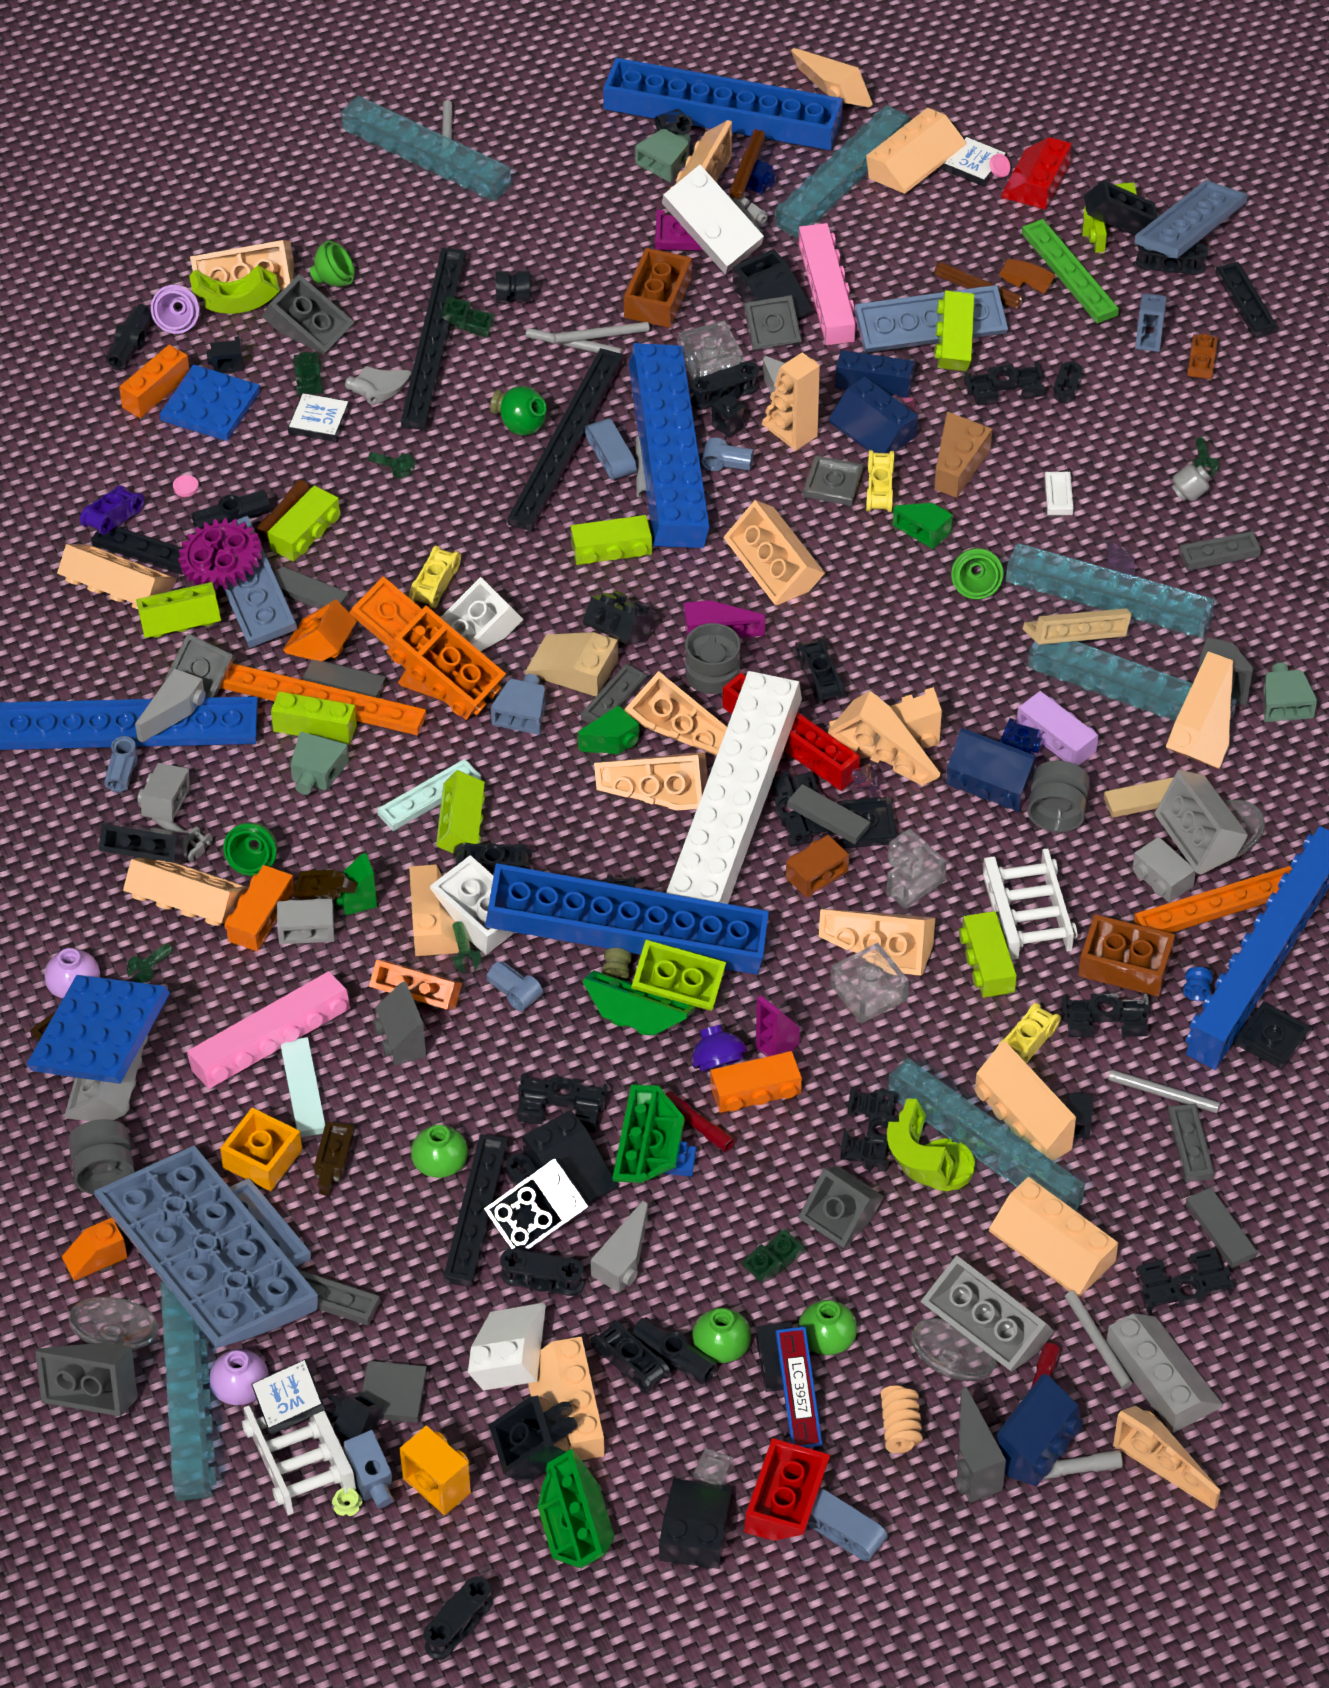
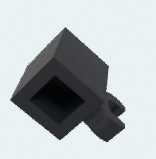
[324,1392,384,1440]

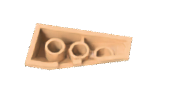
[791,48,873,107]
[624,671,727,756]
[828,691,941,786]

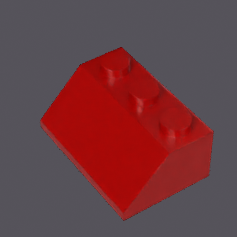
[1001,137,1072,210]
[744,1438,830,1541]

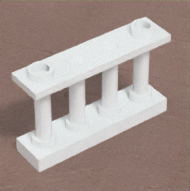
[983,849,1077,960]
[241,1406,356,1515]

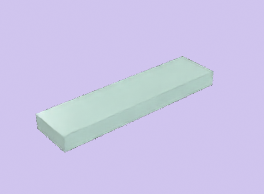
[377,759,481,831]
[281,1037,325,1137]

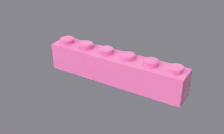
[799,223,859,345]
[187,971,351,1089]

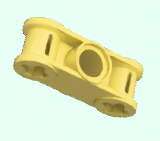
[866,450,894,512]
[409,546,461,609]
[998,1003,1061,1064]

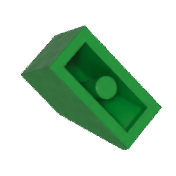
[893,503,953,549]
[578,705,639,754]
[335,853,377,915]

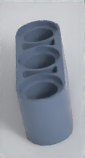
[585,418,637,480]
[807,1488,888,1561]

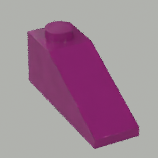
[683,600,765,638]
[756,995,800,1057]

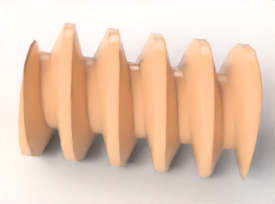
[881,1386,923,1454]

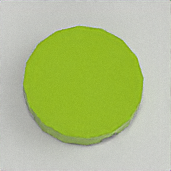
[925,1138,975,1191]

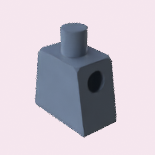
[1135,294,1167,352]
[491,674,546,735]
[344,1430,394,1508]

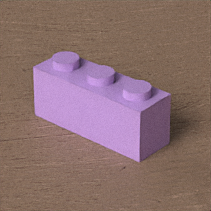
[1017,691,1098,766]

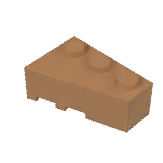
[935,411,992,498]

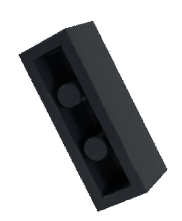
[1084,180,1158,235]
[99,822,189,863]

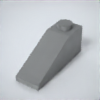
[135,669,206,742]
[591,1201,648,1293]

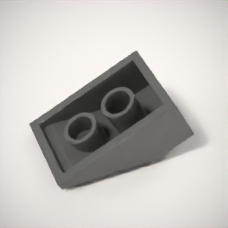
[262,274,354,355]
[35,1343,138,1417]
[954,1387,1006,1503]

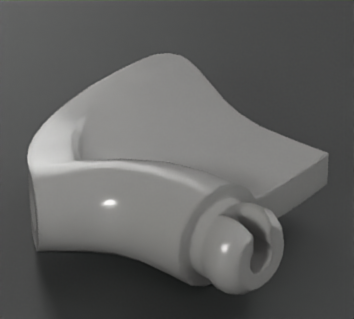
[345,366,411,404]

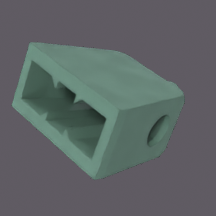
[635,129,691,183]
[1263,663,1317,722]
[291,732,349,795]

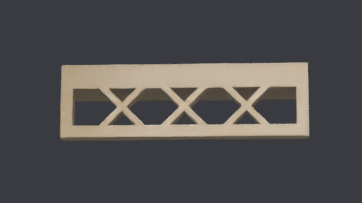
[1023,608,1132,644]

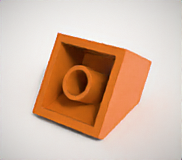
[283,599,357,661]

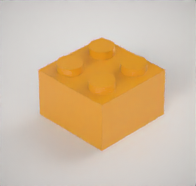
[220,1108,302,1191]
[400,1425,471,1516]

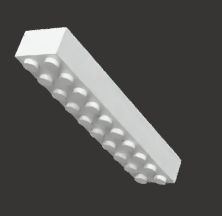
[666,671,802,904]

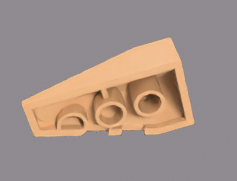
[190,240,294,291]
[1166,652,1233,769]
[594,752,708,810]
[409,865,470,956]
[819,909,935,975]
[1113,1406,1221,1510]

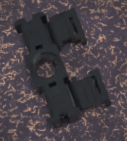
[964,361,1045,405]
[770,771,833,847]
[1061,993,1150,1037]
[517,1073,608,1132]
[840,1086,899,1172]
[1136,1248,1235,1314]

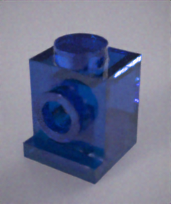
[738,159,776,194]
[1001,718,1043,755]

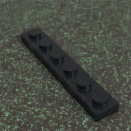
[443,1134,508,1287]

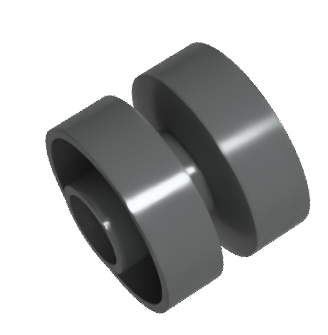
[685,623,740,694]
[1027,761,1090,832]
[68,1119,135,1194]

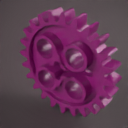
[178,518,263,591]

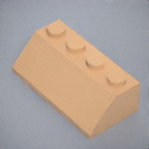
[866,108,966,194]
[670,120,732,189]
[723,500,825,605]
[57,544,177,609]
[123,858,249,926]
[975,1041,1076,1166]
[989,1177,1118,1297]
[528,1337,604,1460]

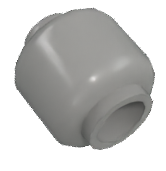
[1171,464,1210,502]

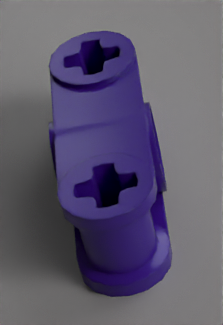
[80,485,144,535]

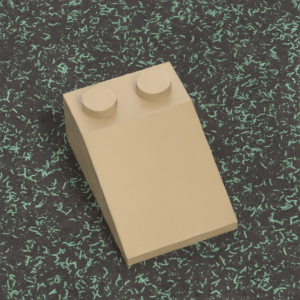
[525,632,618,696]

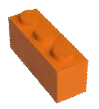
[119,345,189,418]
[225,865,295,952]
[369,960,462,1010]
[710,1051,802,1113]

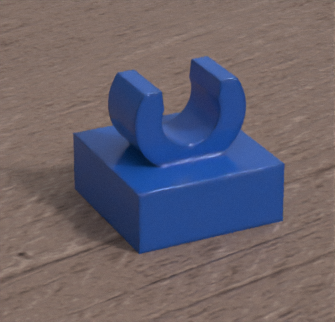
[664,1141,696,1177]

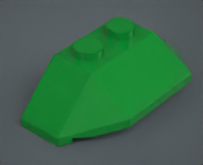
[583,970,696,1035]
[612,1085,685,1183]
[537,1449,615,1569]

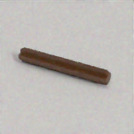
[730,129,765,199]
[934,262,1023,309]

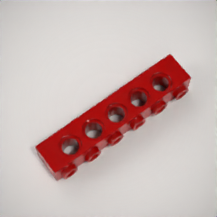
[723,673,860,791]

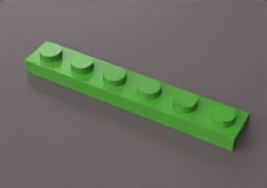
[1022,219,1119,324]

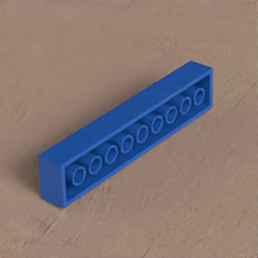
[603,58,843,150]
[629,343,709,548]
[1185,826,1329,1070]
[485,863,769,975]

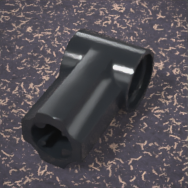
[655,109,693,135]

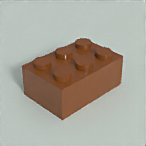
[623,248,692,328]
[1078,914,1175,997]

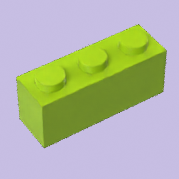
[934,291,974,371]
[268,485,340,562]
[570,515,652,565]
[136,582,221,638]
[271,691,357,745]
[436,770,485,855]
[959,911,1016,998]

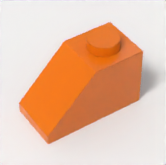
[62,1218,127,1281]

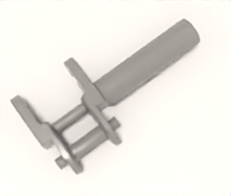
[152,818,212,862]

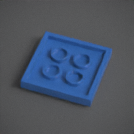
[160,364,261,441]

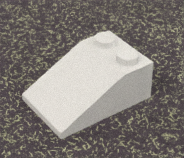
[440,577,523,651]
[430,855,515,955]
[468,1303,546,1391]

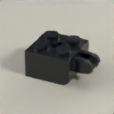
[583,591,657,645]
[489,1395,578,1484]

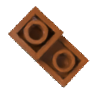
[999,259,1055,294]
[1187,334,1218,379]

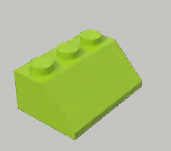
[631,940,726,1011]

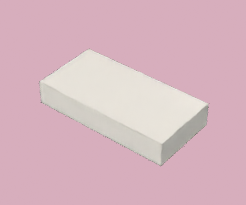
[1044,472,1073,515]

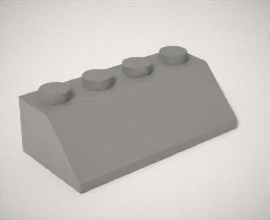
[1154,770,1248,874]
[64,1035,148,1121]
[920,1255,1054,1372]
[1106,1313,1223,1433]

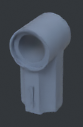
[701,438,754,471]
[104,736,138,793]
[487,961,543,1012]

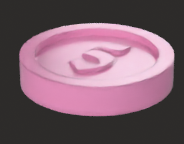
[989,153,1010,178]
[173,475,199,497]

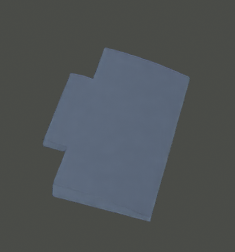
[94,1146,318,1348]

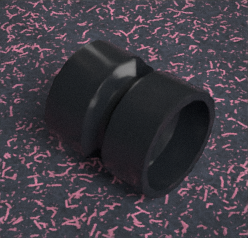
[496,271,531,302]

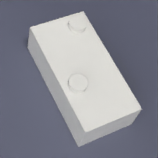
[662,165,764,275]

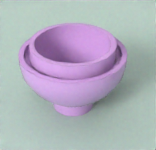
[151,284,200,334]
[44,948,100,998]
[209,1349,269,1405]

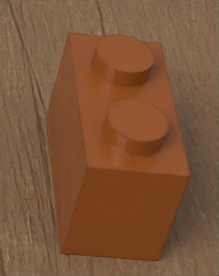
[786,835,849,898]

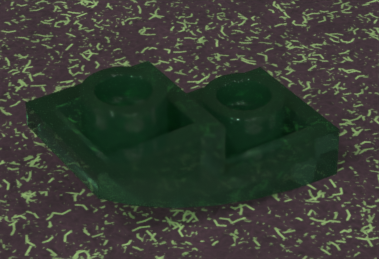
[441,297,494,338]
[293,352,322,396]
[741,1229,805,1284]

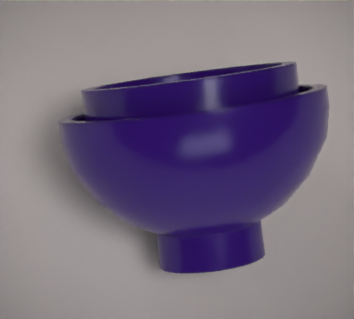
[692,1024,747,1073]

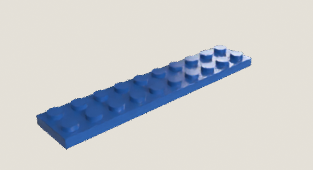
[0,697,258,750]

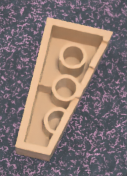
[762,352,820,451]
[829,687,942,759]

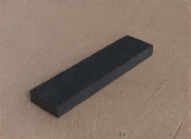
[1215,262,1278,338]
[91,527,183,575]

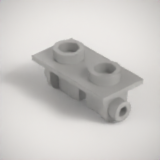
[728,192,767,233]

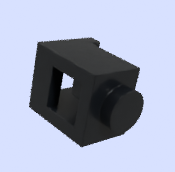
[206,336,244,373]
[712,395,747,438]
[1064,1092,1092,1139]

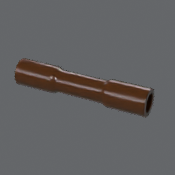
[255,480,310,540]

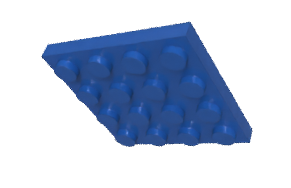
[26,975,170,1084]

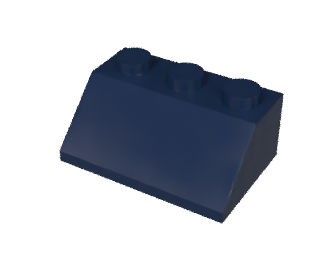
[835,350,917,399]
[829,376,918,453]
[946,728,1036,812]
[997,1374,1082,1486]

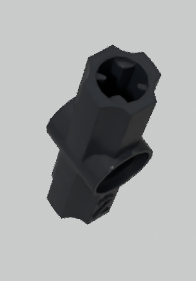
[106,304,153,371]
[191,490,271,530]
[631,1317,717,1385]

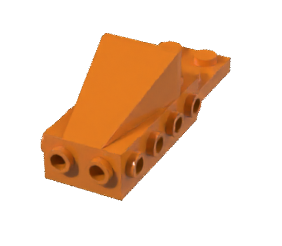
[349,576,506,720]

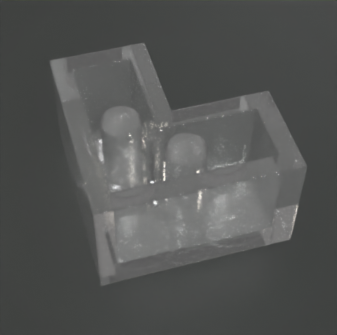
[887,828,947,909]

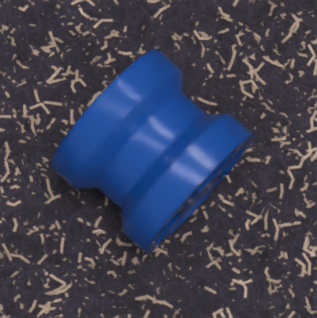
[1183,967,1213,1001]

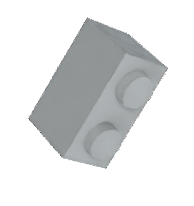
[138,763,189,822]
[1132,837,1196,903]
[277,898,334,944]

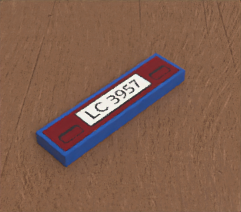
[775,1327,822,1448]

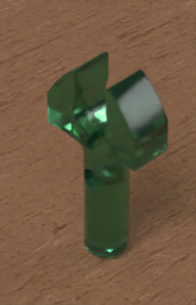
[1192,437,1219,477]
[368,452,415,478]
[452,921,481,974]
[127,943,173,983]

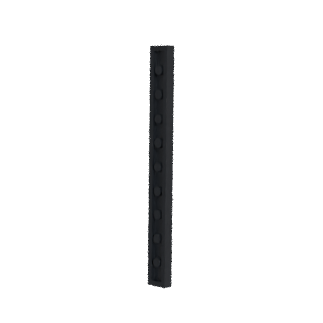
[401,248,466,430]
[508,348,623,532]

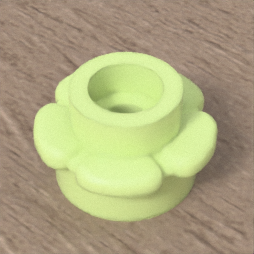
[332,1488,362,1516]

